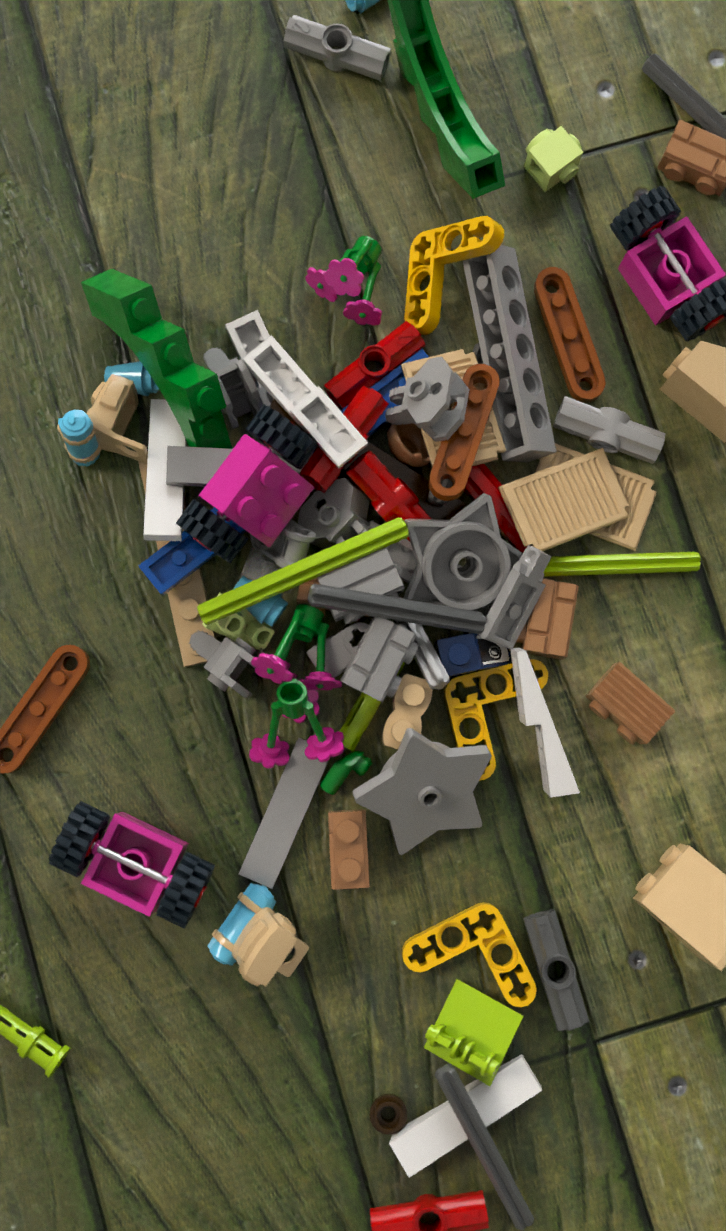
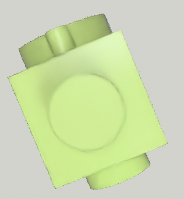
[524,126,583,192]

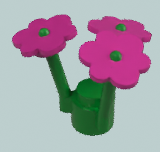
[305,236,382,325]
[251,604,342,690]
[249,678,344,768]

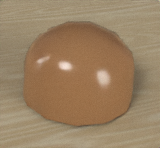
[387,423,431,467]

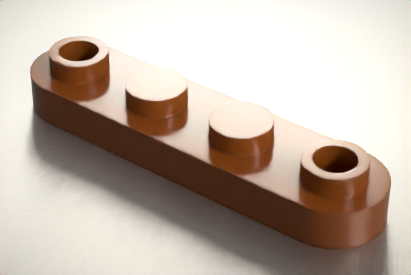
[534,267,606,403]
[429,364,500,501]
[0,645,90,774]

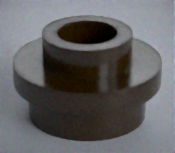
[370,1094,407,1135]

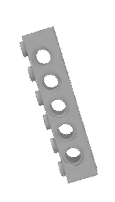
[463,245,557,463]

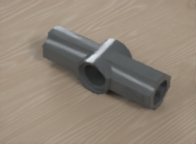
[523,909,589,1031]

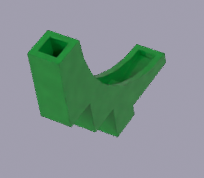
[388,0,506,199]
[81,269,232,449]

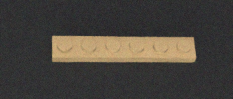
[138,461,216,667]

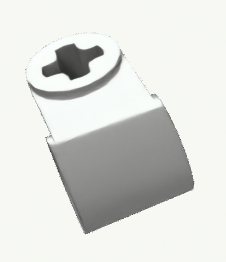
[250,519,316,568]
[306,622,368,678]

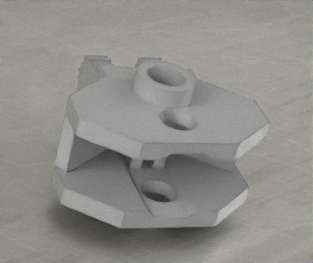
[203,348,262,431]
[385,356,469,442]
[298,478,371,558]
[189,630,256,700]

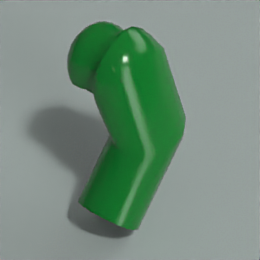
[320,750,372,795]

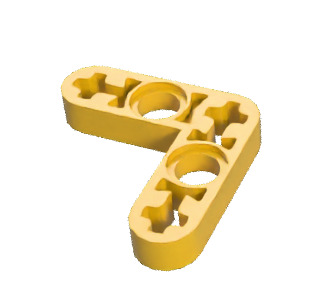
[404,216,504,335]
[444,659,548,780]
[402,902,537,1007]

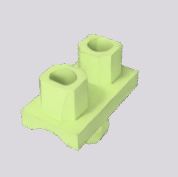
[202,592,274,650]

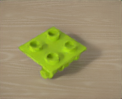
[424,979,524,1087]

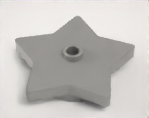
[403,493,523,617]
[353,728,492,855]

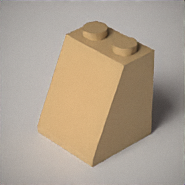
[659,341,726,443]
[633,843,726,971]

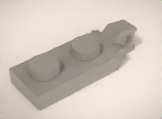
[478,545,551,649]

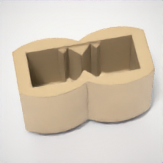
[382,674,432,750]

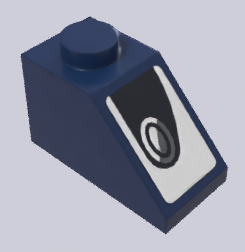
[434,633,512,678]

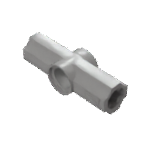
[283,15,391,81]
[553,396,666,464]

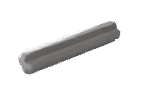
[395,597,450,690]

